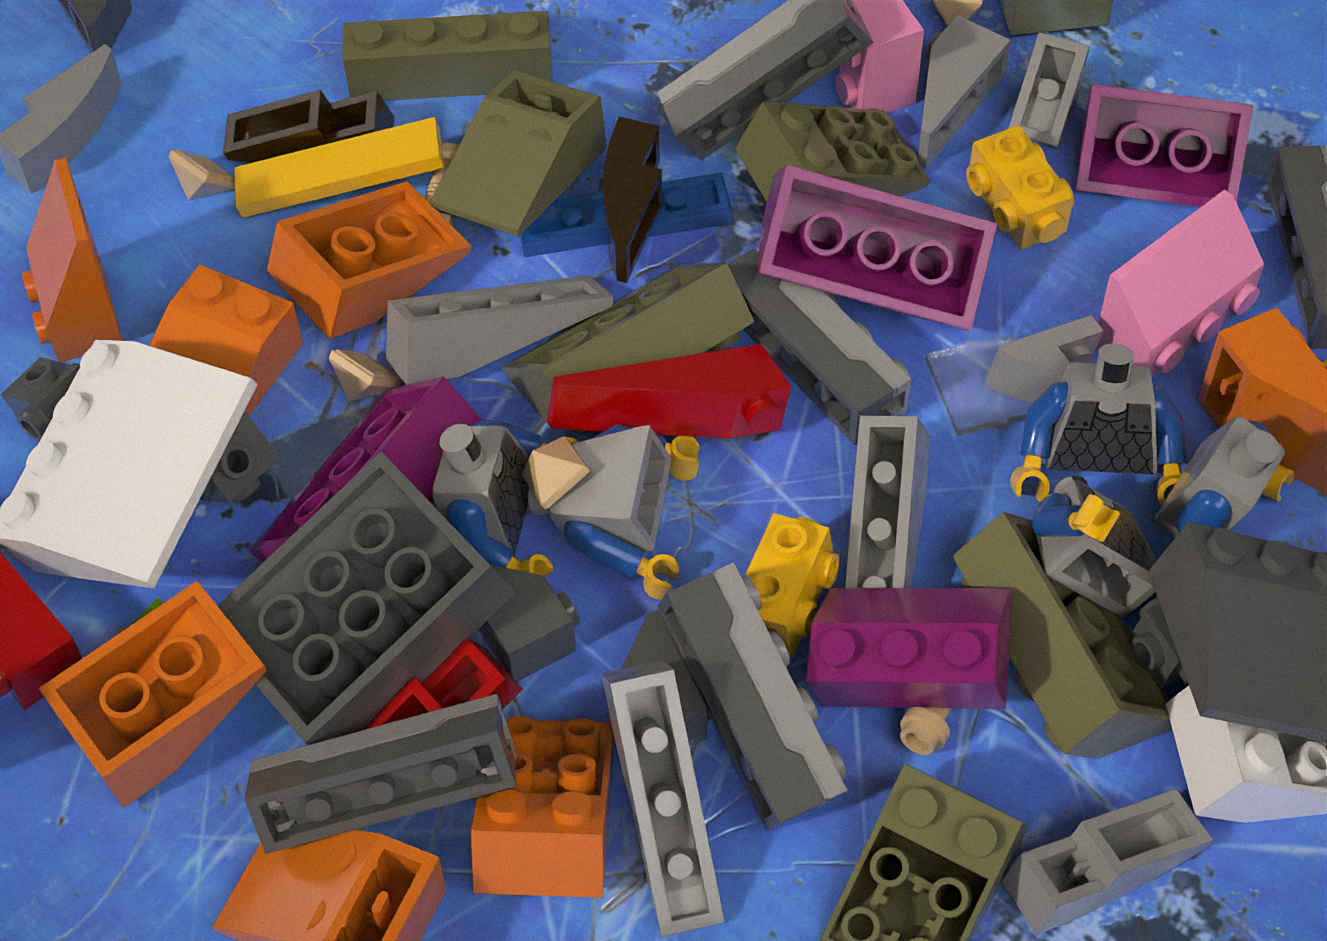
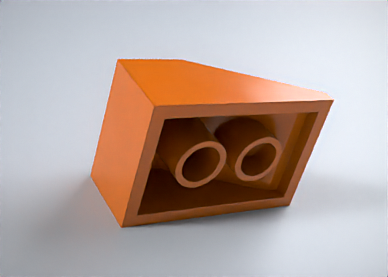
[22,157,123,362]
[267,181,472,339]
[149,264,303,416]
[38,581,267,808]

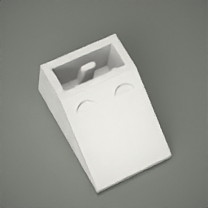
[1166,686,1327,823]

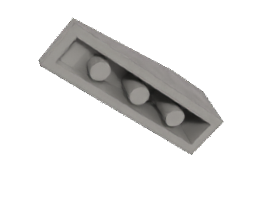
[386,275,614,385]
[845,416,931,588]
[601,660,725,937]

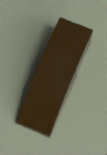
[223,89,395,163]
[603,116,663,283]

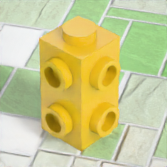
[966,125,1074,250]
[745,513,839,658]

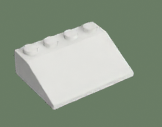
[0,340,258,588]

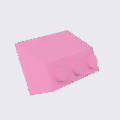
[1097,189,1264,377]

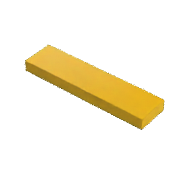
[234,117,444,218]

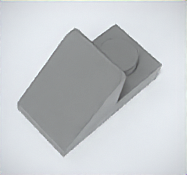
[1008,32,1090,149]
[985,315,1104,404]

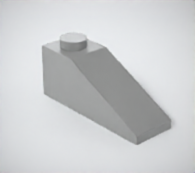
[918,15,1011,169]

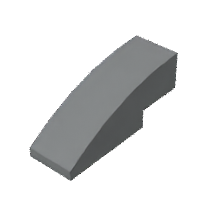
[0,44,122,194]
[1002,789,1213,935]

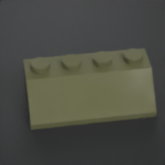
[343,11,553,101]
[502,262,755,434]
[953,512,1172,759]

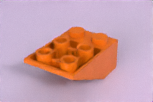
[1197,308,1327,495]
[471,716,614,898]
[212,830,447,941]

